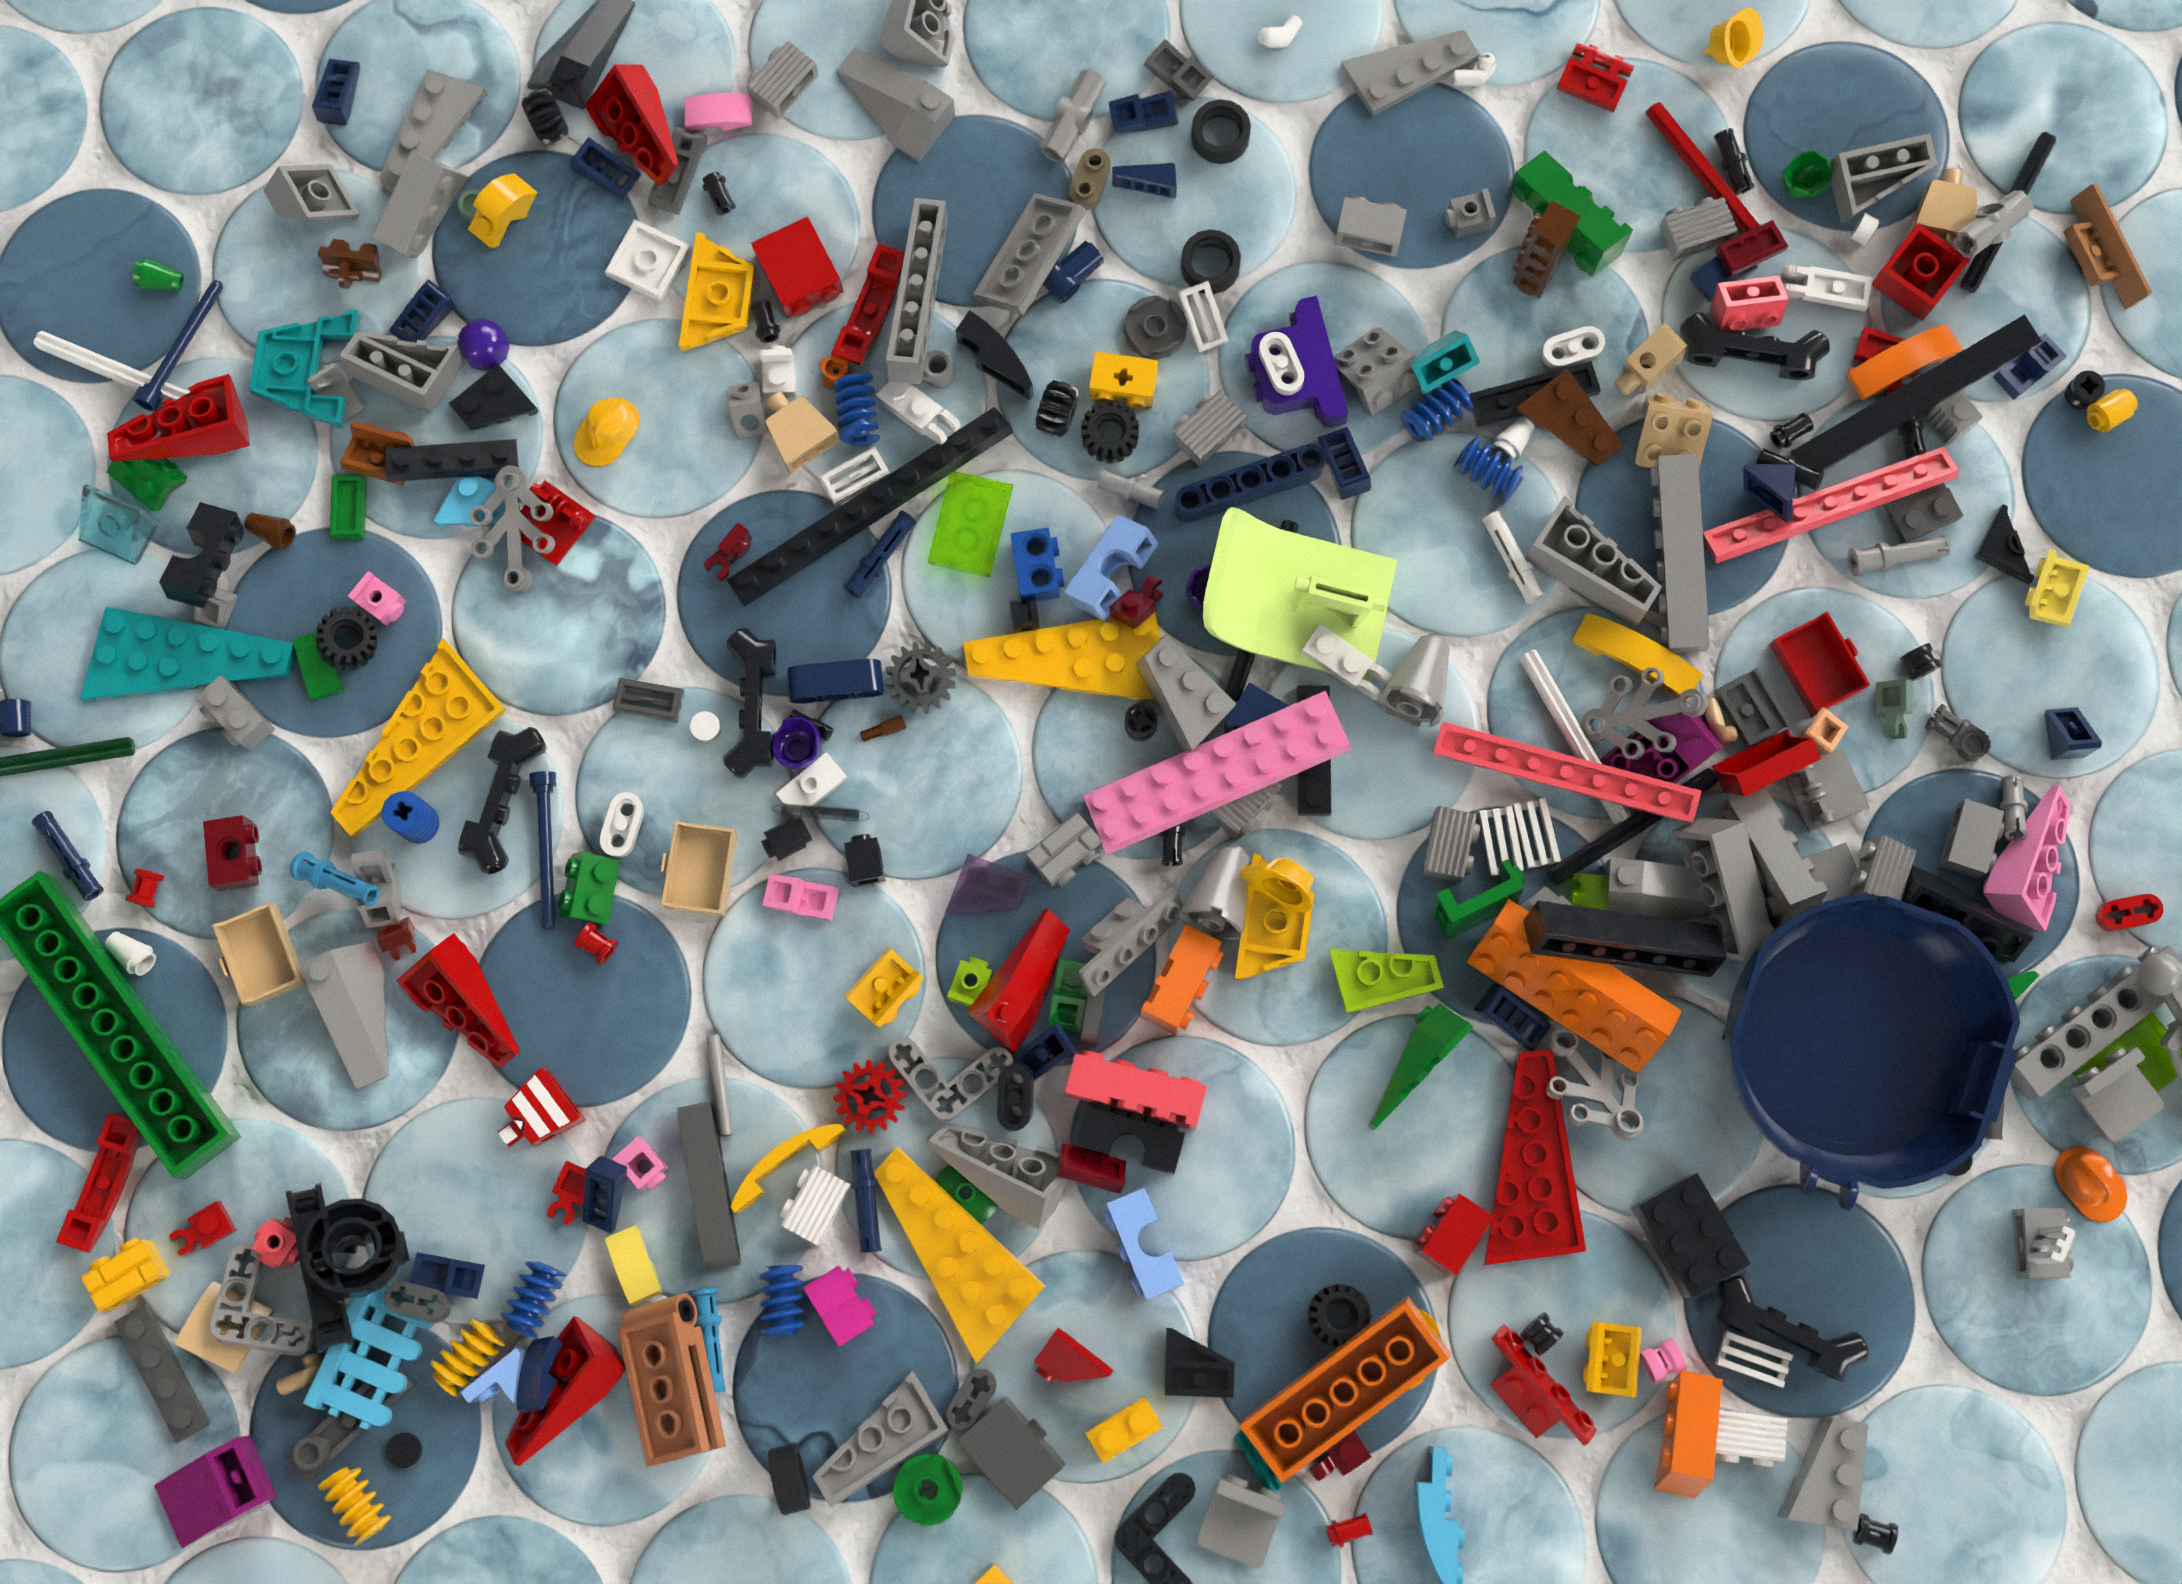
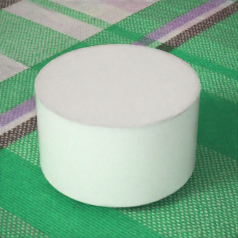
[1850,213,1879,246]
[690,711,722,742]

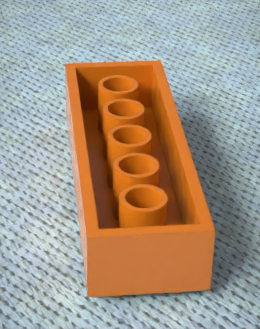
[1467,899,1682,1074]
[1239,1296,1451,1483]

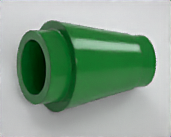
[132,258,184,292]

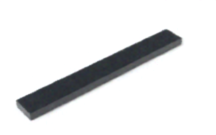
[1790,314,2042,471]

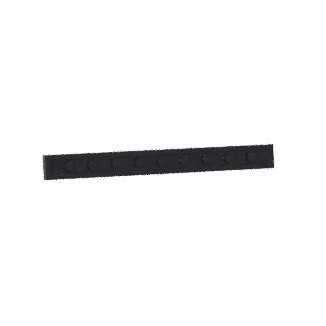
[726,407,1014,607]

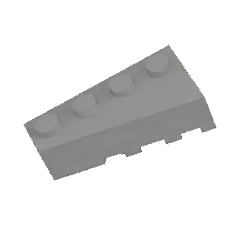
[1671,817,1774,962]

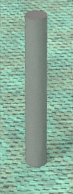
[706,1034,733,1136]

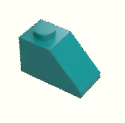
[1410,330,1481,394]

